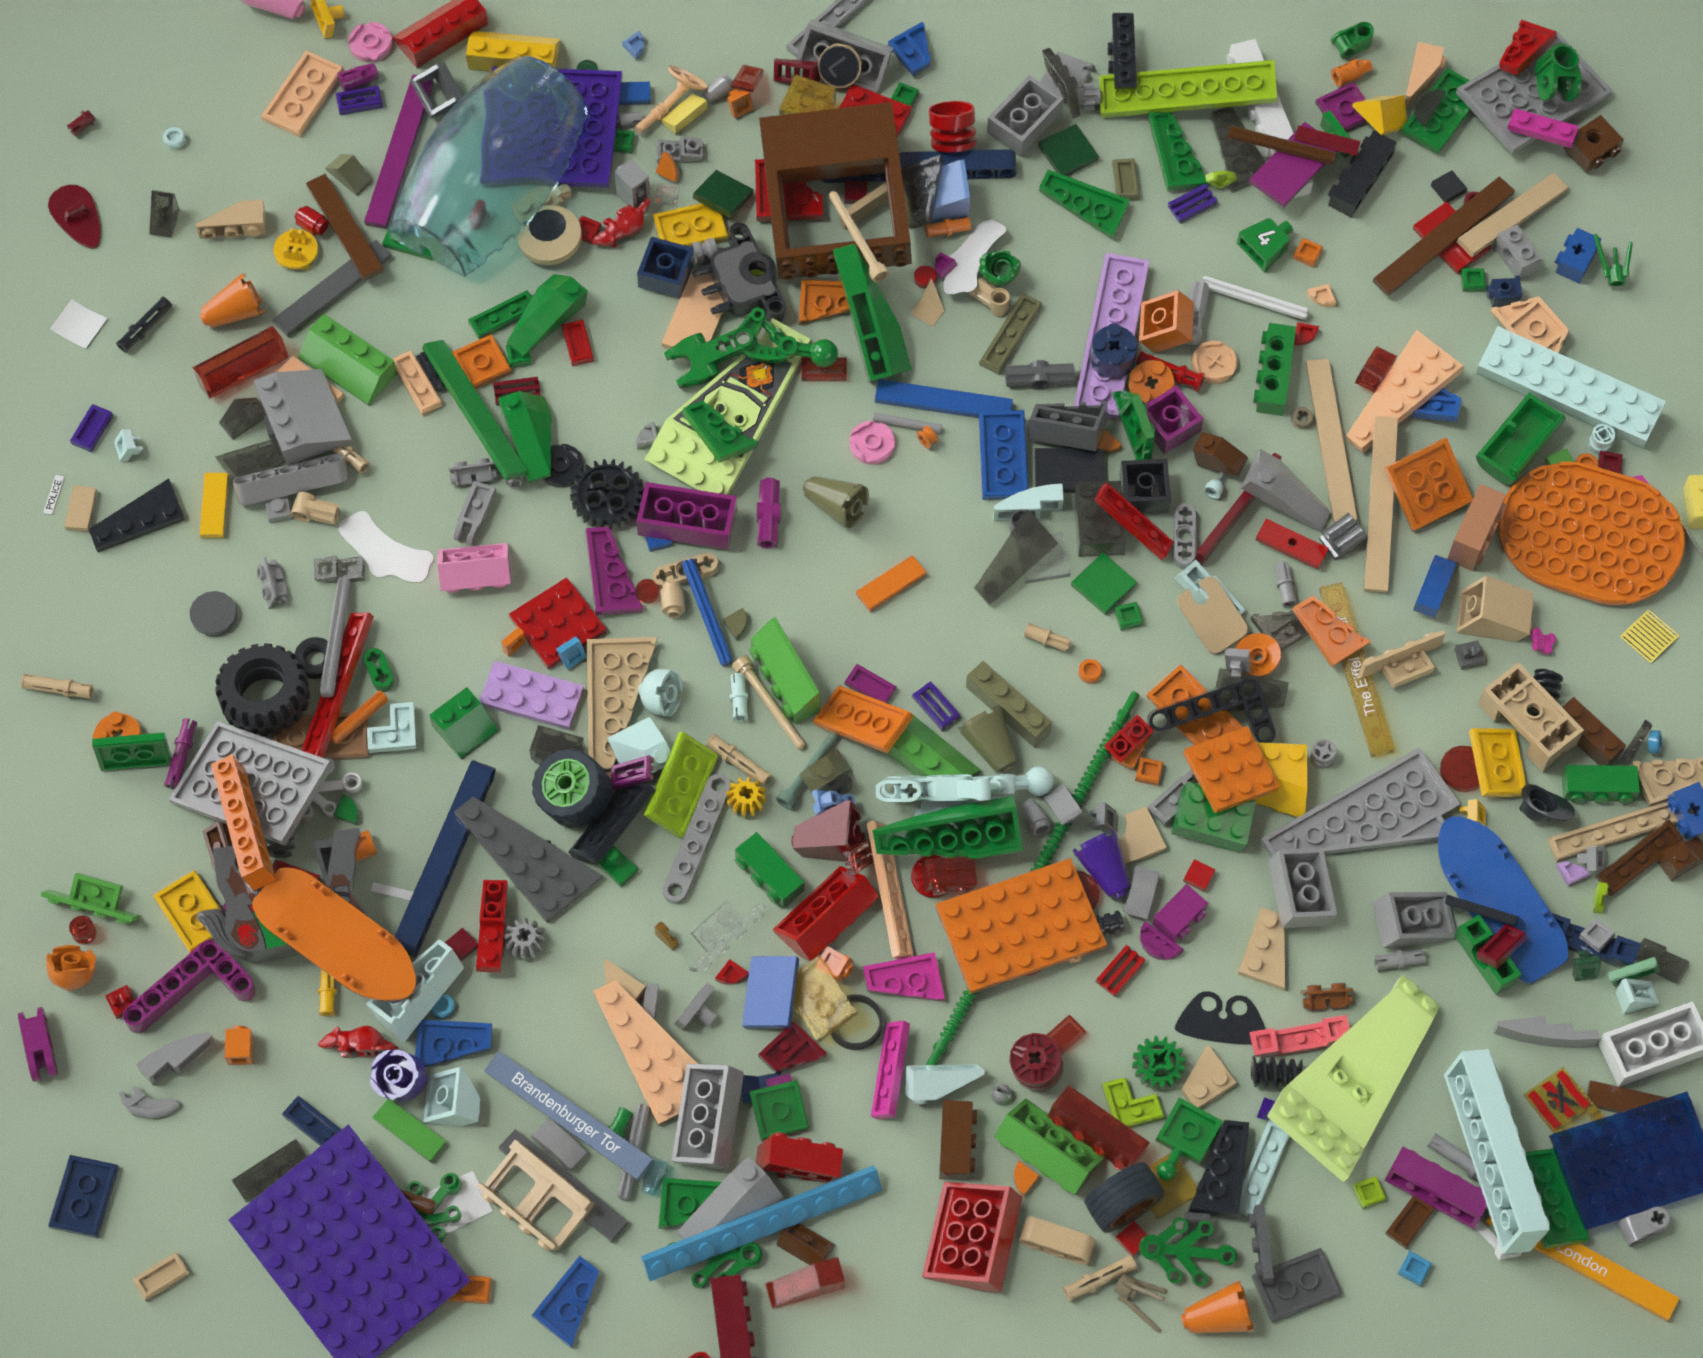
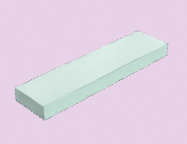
[1240,1119,1289,1216]

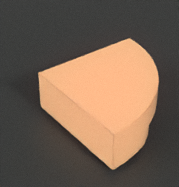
[1307,284,1336,307]

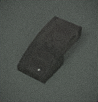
[314,556,365,583]
[1635,937,1689,985]

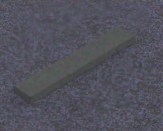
[273,240,391,337]
[499,1129,628,1243]

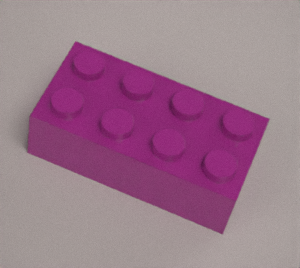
[637,482,737,550]

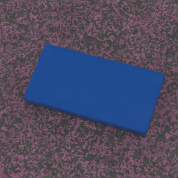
[978,410,1028,500]

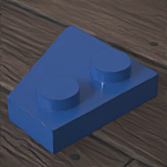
[888,21,931,76]
[1412,388,1462,422]

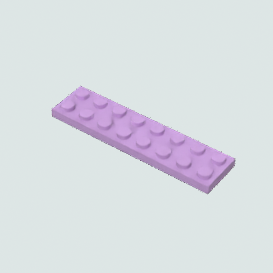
[1074,253,1149,420]

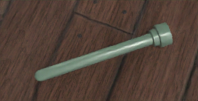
[776,732,840,810]

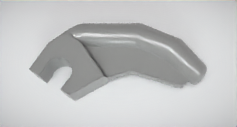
[119,1086,180,1119]

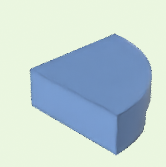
[622,31,644,60]

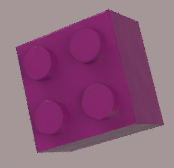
[1146,385,1204,454]

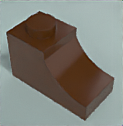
[1657,836,1703,881]

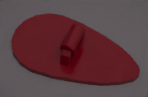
[48,184,101,249]

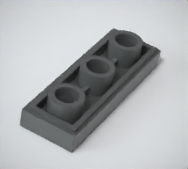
[1248,1204,1274,1285]

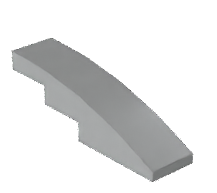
[1493,1016,1600,1048]

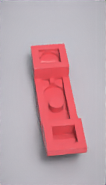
[1250,1015,1350,1057]

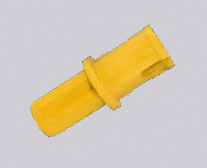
[318,969,337,1016]

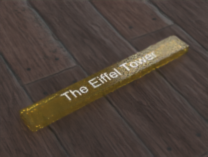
[1319,582,1395,757]

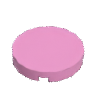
[349,22,392,62]
[850,421,895,464]

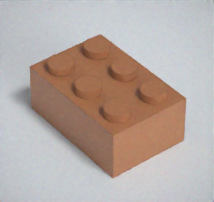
[1447,484,1507,571]

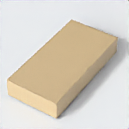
[65,485,97,532]
[132,1252,190,1301]

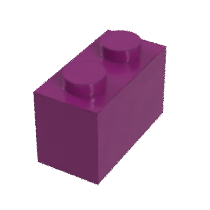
[1152,884,1208,942]

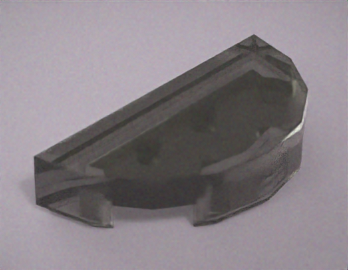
[1413,89,1446,127]
[1620,720,1653,763]

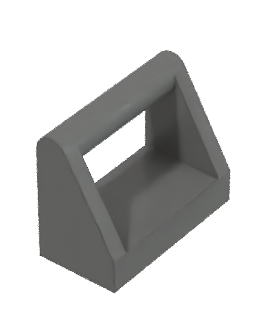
[410,62,464,119]

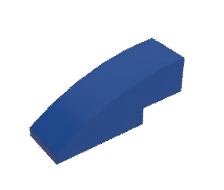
[1413,555,1457,618]

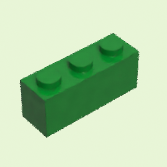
[1562,765,1640,804]
[735,832,805,908]

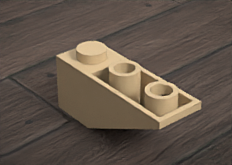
[196,200,266,239]

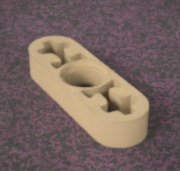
[653,553,718,590]

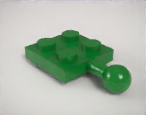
[1155,1098,1223,1181]

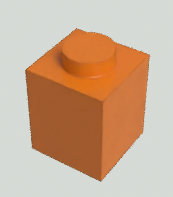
[225,1026,254,1065]

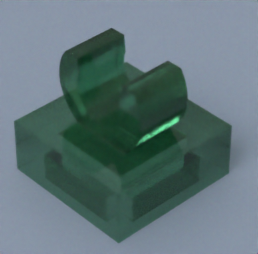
[1572,950,1601,981]

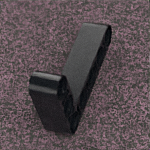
[1147,678,1276,743]

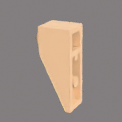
[1405,42,1446,108]

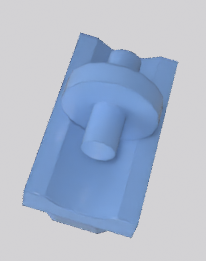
[812,789,855,815]

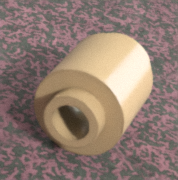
[660,582,685,618]

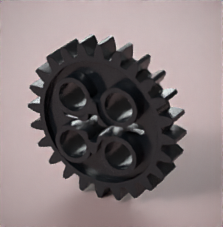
[570,459,644,530]

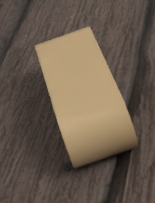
[1019,1217,1096,1265]

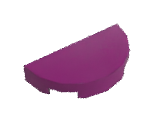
[1140,921,1184,960]

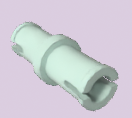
[730,673,748,722]

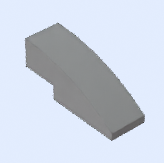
[136,1032,216,1085]

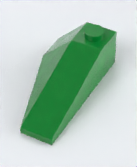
[507,274,588,357]

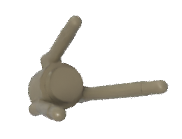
[1114,1274,1167,1332]

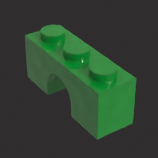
[1454,914,1521,995]

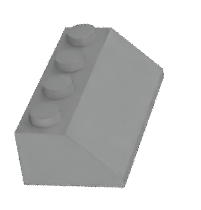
[796,19,894,93]
[671,1064,744,1170]

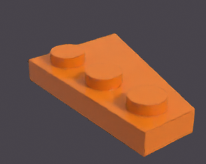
[799,279,849,324]
[1292,596,1371,667]

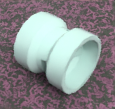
[1588,424,1615,454]

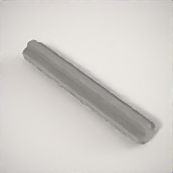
[617,1104,650,1200]

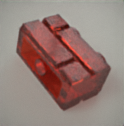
[922,857,977,895]

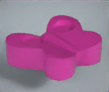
[1530,628,1556,655]

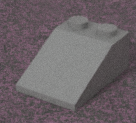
[1372,892,1456,948]

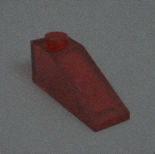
[765,1257,845,1309]

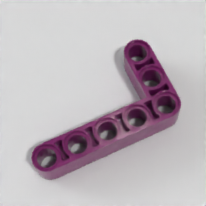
[123,940,256,1033]

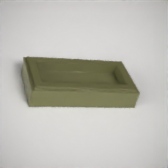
[1112,158,1139,201]

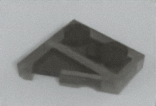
[1251,610,1309,651]

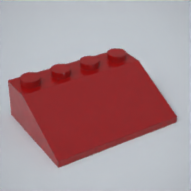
[922,1182,1023,1293]

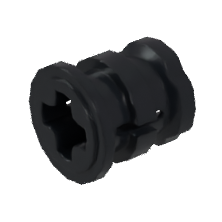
[1095,910,1125,937]

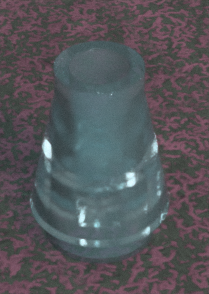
[641,1157,669,1196]

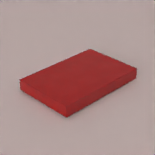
[1412,201,1491,274]

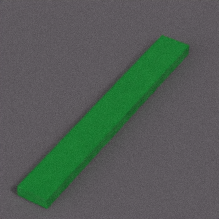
[422,340,527,480]

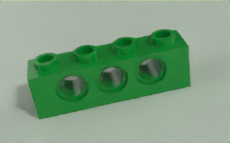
[1253,323,1296,416]

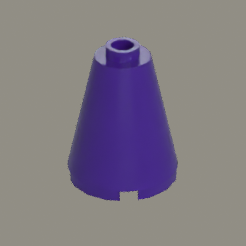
[1072,829,1130,899]

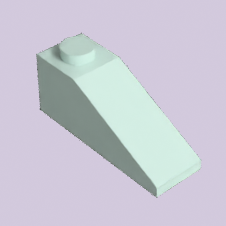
[905,1064,985,1104]

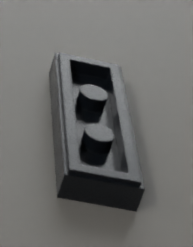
[1445,895,1519,925]

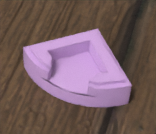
[1556,861,1590,887]

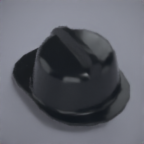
[1519,784,1575,823]

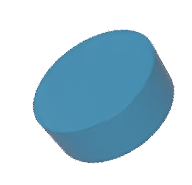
[1648,730,1663,754]

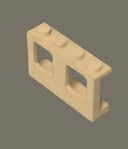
[478,1140,596,1252]

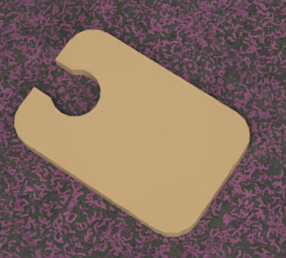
[1177,576,1247,653]

